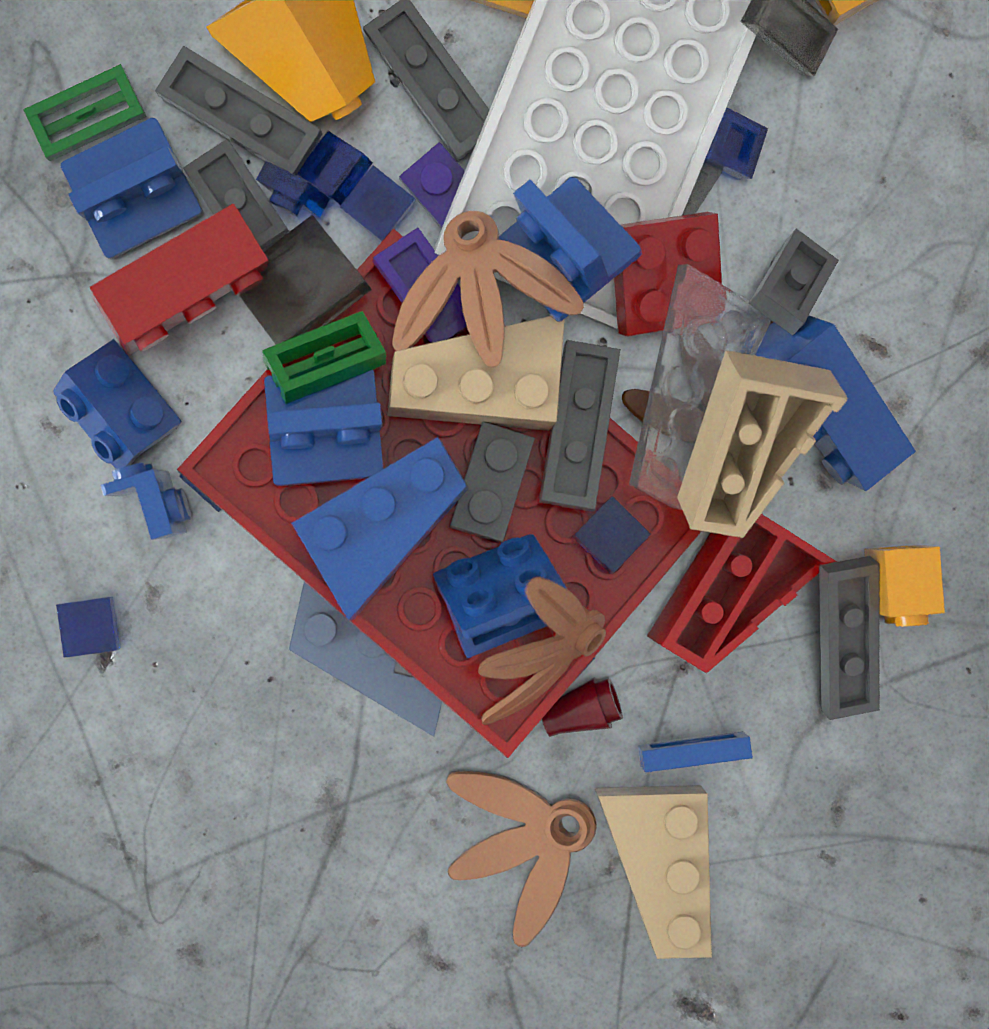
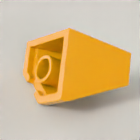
[206,0,375,122]

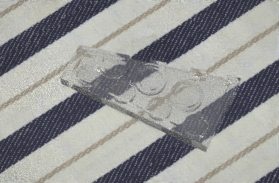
[629,264,771,510]

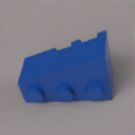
[740,316,916,491]
[292,437,469,621]

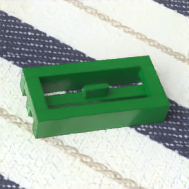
[23,64,147,161]
[262,311,386,404]

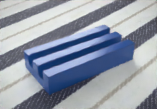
[638,731,753,773]

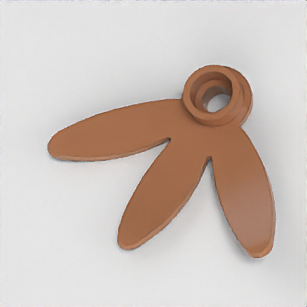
[392,211,584,367]
[478,576,606,725]
[446,771,597,947]

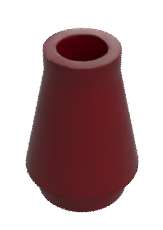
[542,677,623,737]

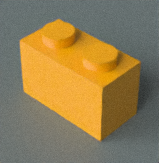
[864,545,945,626]

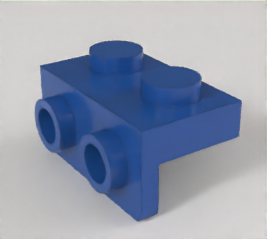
[53,339,182,469]
[100,462,191,540]

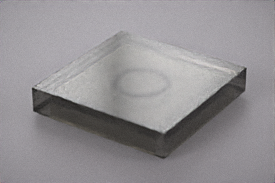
[239,215,372,344]

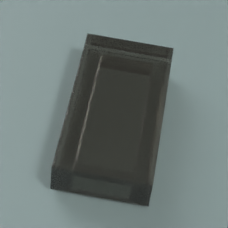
[740,0,838,77]

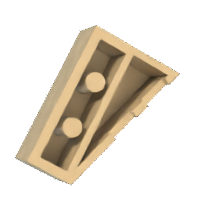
[387,316,565,431]
[677,350,848,538]
[595,785,712,959]

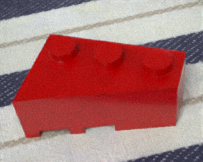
[89,203,268,356]
[647,514,837,674]

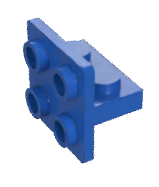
[60,118,203,259]
[499,177,642,322]
[264,370,383,486]
[433,534,567,658]

